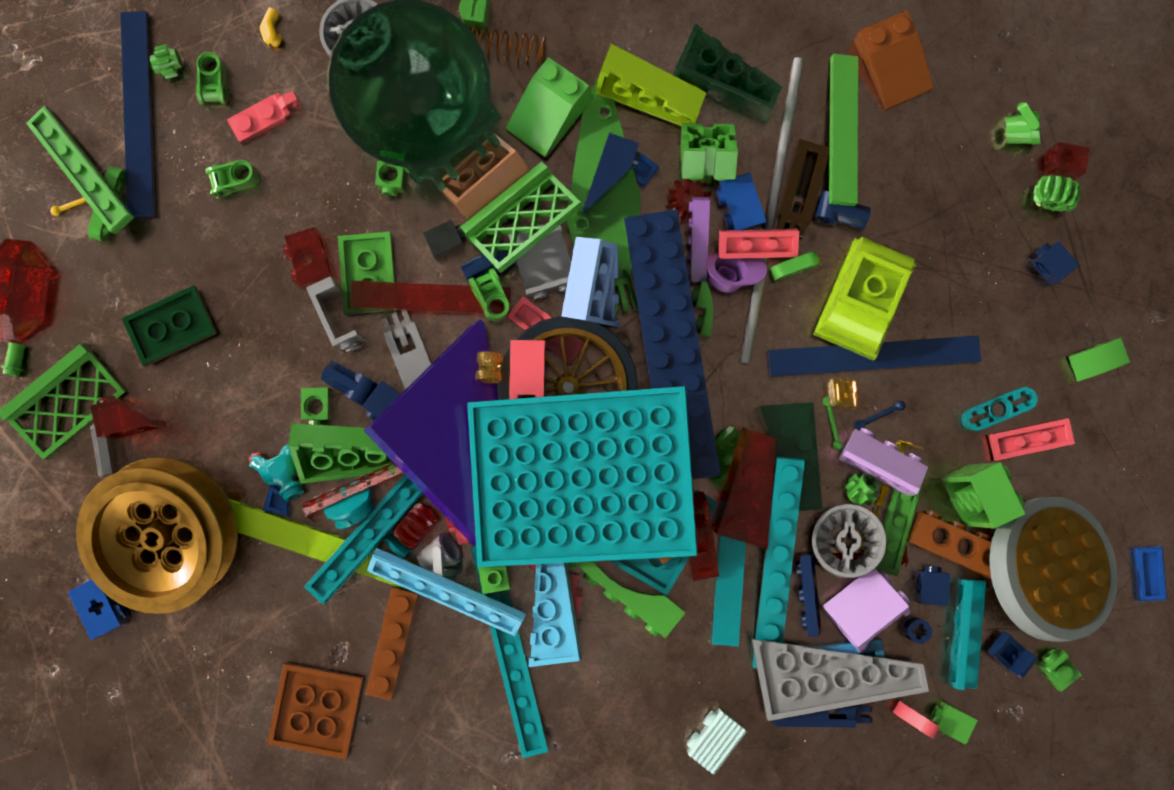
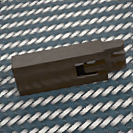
[777,139,830,240]

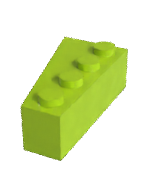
[595,43,706,126]

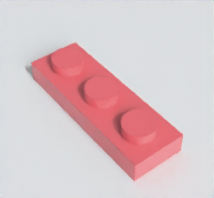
[718,229,799,259]
[507,296,585,365]
[988,418,1075,461]

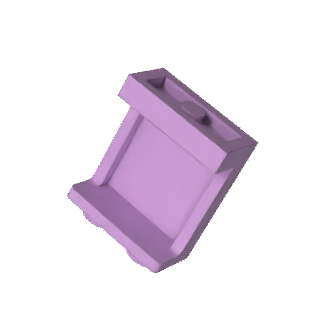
[823,568,910,654]

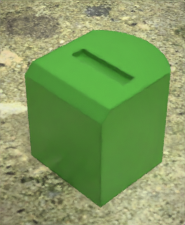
[459,0,492,32]

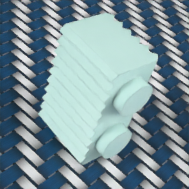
[687,708,747,775]

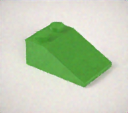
[505,57,594,158]

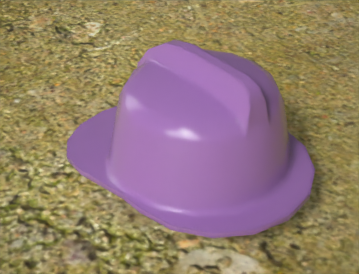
[706,253,767,293]

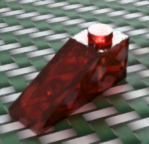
[688,491,719,581]

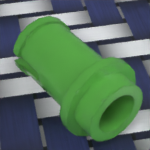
[1,342,26,377]

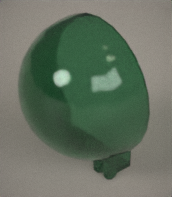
[326,0,502,191]

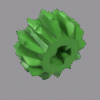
[1033,175,1081,213]

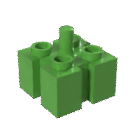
[680,123,738,185]

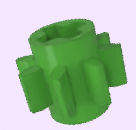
[150,44,183,79]
[845,473,880,506]

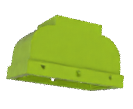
[813,237,916,361]

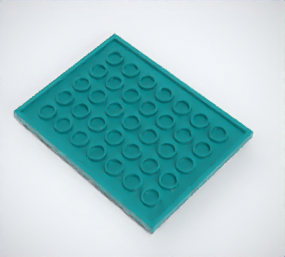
[467,386,698,567]

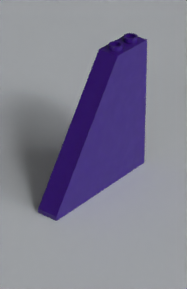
[363,319,499,547]

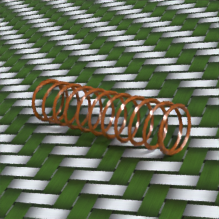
[439,21,546,64]

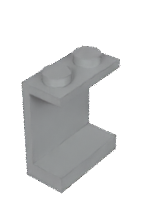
[508,222,571,300]
[306,276,366,353]

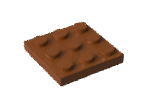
[267,662,364,759]

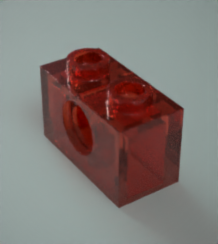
[283,227,334,290]

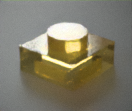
[827,379,858,408]

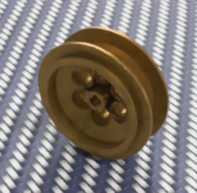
[76,457,238,614]

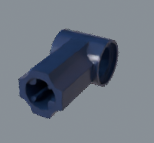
[814,191,871,230]
[460,241,517,284]
[320,360,377,406]

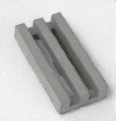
[90,421,112,478]

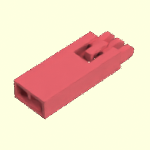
[510,340,545,399]

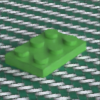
[338,231,398,315]

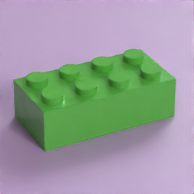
[941,462,1025,528]

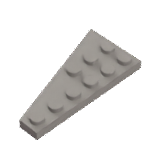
[752,639,929,721]

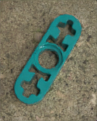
[961,387,1037,431]

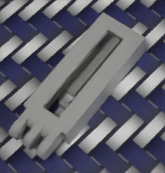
[381,307,432,389]

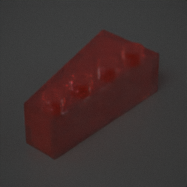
[710,427,776,549]

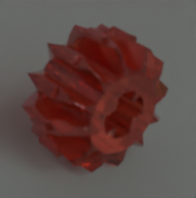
[667,179,712,220]
[394,502,438,549]

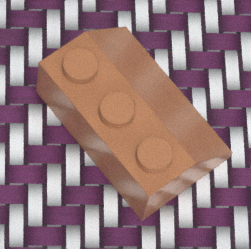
[436,133,530,220]

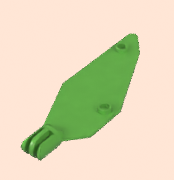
[567,77,642,315]

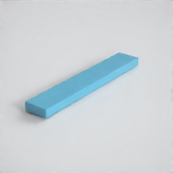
[367,548,526,636]

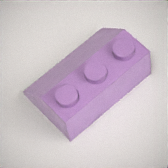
[838,428,928,497]

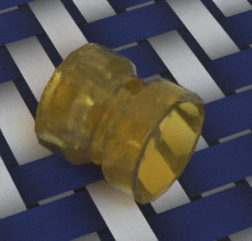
[475,351,504,383]

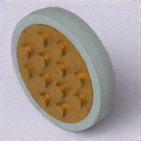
[990,497,1118,642]

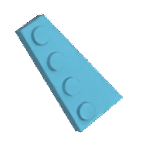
[528,563,582,667]

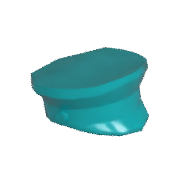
[322,480,373,529]

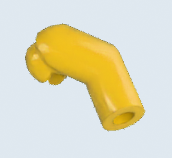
[260,8,282,47]

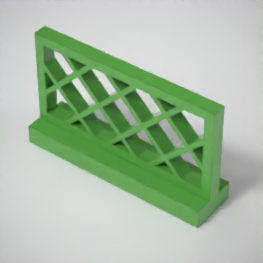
[460,161,583,273]
[0,343,127,460]

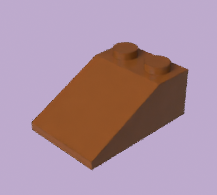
[854,10,934,110]

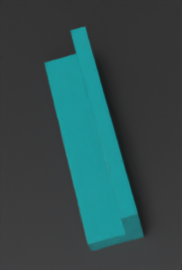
[948,578,986,690]

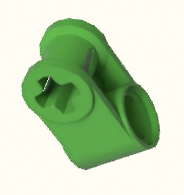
[196,52,229,105]
[205,160,260,197]
[469,268,509,322]

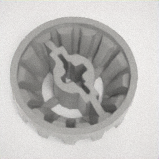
[319,0,393,71]
[811,504,886,579]

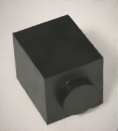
[423,220,466,261]

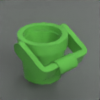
[1006,102,1041,145]

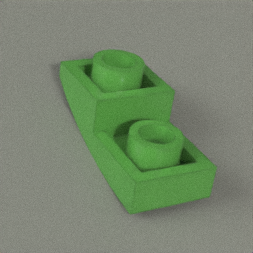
[692,281,713,340]
[1068,337,1130,382]

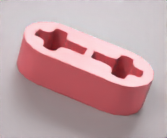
[893,701,941,739]

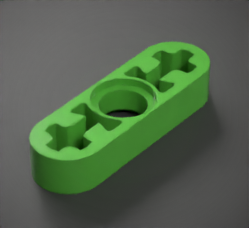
[88,166,126,242]

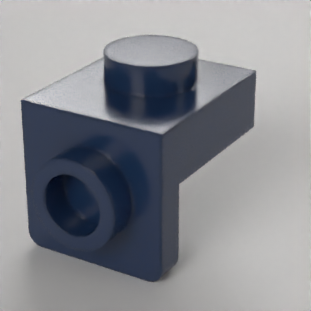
[987,631,1038,679]

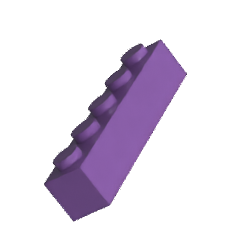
[687,197,710,282]

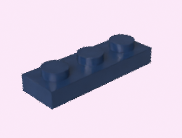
[796,552,822,637]

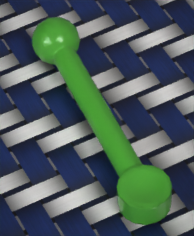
[823,396,843,450]

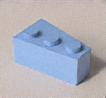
[562,237,620,328]

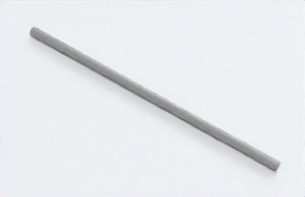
[740,57,804,364]

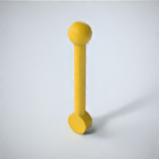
[51,198,87,216]

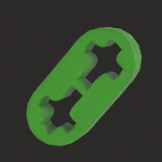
[769,251,821,281]

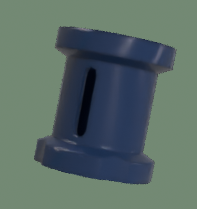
[902,617,932,644]

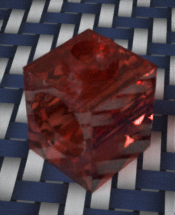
[1044,142,1090,179]

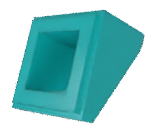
[384,527,418,559]

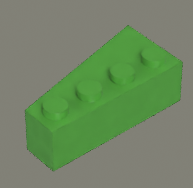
[289,423,402,484]

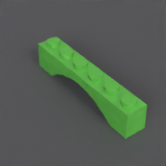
[567,561,685,638]

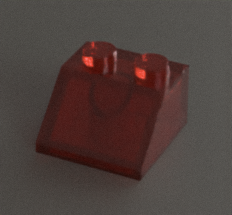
[90,396,167,439]

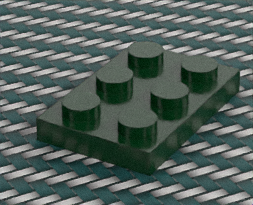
[121,285,218,367]

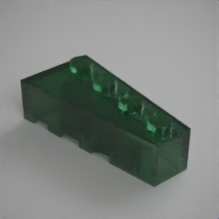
[674,23,782,122]
[756,402,823,511]

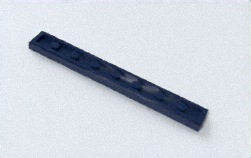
[120,11,156,218]
[767,335,981,377]

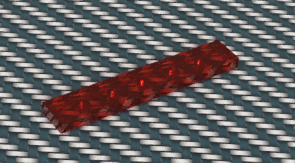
[350,281,511,315]

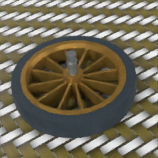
[497,316,638,400]

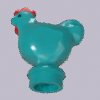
[248,444,304,502]

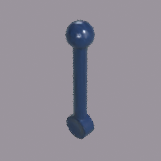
[854,401,906,430]

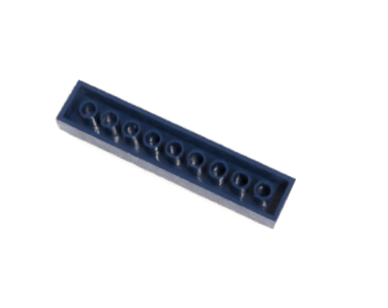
[624,209,721,480]

